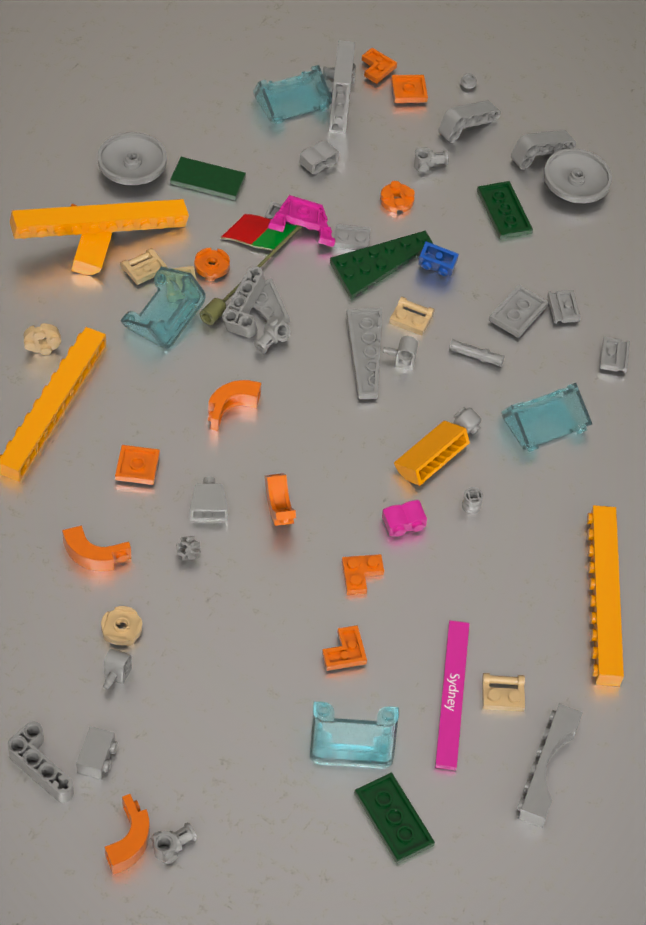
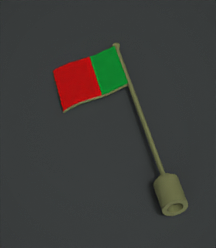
[199,214,302,325]

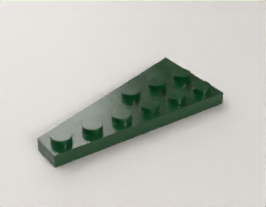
[330,230,433,300]

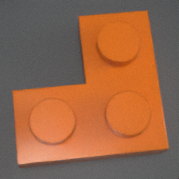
[362,48,397,84]
[342,554,384,595]
[322,625,367,671]

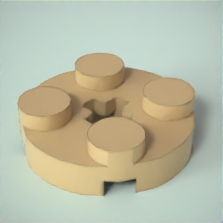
[23,323,61,355]
[101,606,142,646]

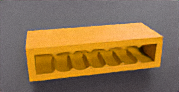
[71,232,112,275]
[394,420,470,486]

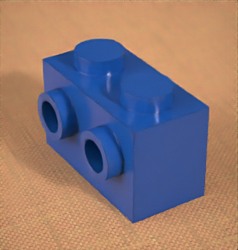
[418,242,459,277]

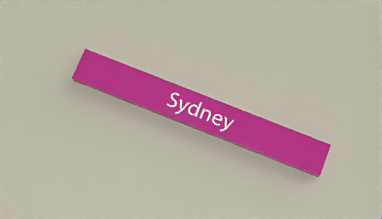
[435,620,469,771]

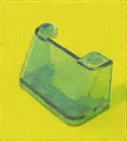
[253,65,332,125]
[121,266,206,348]
[501,383,592,452]
[309,702,399,769]

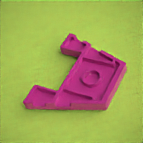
[268,195,335,247]

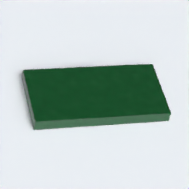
[170,157,246,201]
[477,181,533,240]
[354,772,435,864]

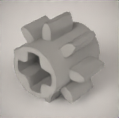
[176,536,201,560]

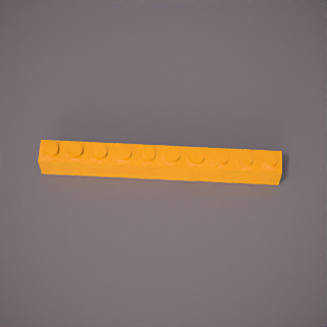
[10,199,189,239]
[0,327,106,482]
[587,505,624,687]

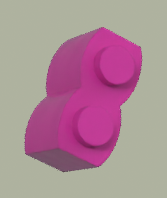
[382,500,427,537]

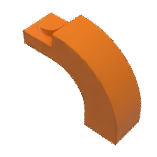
[208,380,262,431]
[264,473,296,526]
[62,525,131,571]
[105,794,150,875]

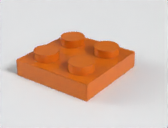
[391,75,428,103]
[115,445,160,485]

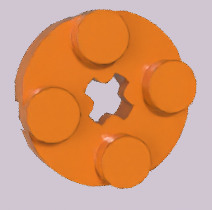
[380,181,415,213]
[194,248,230,281]

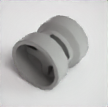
[462,487,483,514]

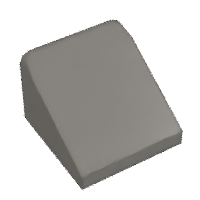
[265,201,282,219]

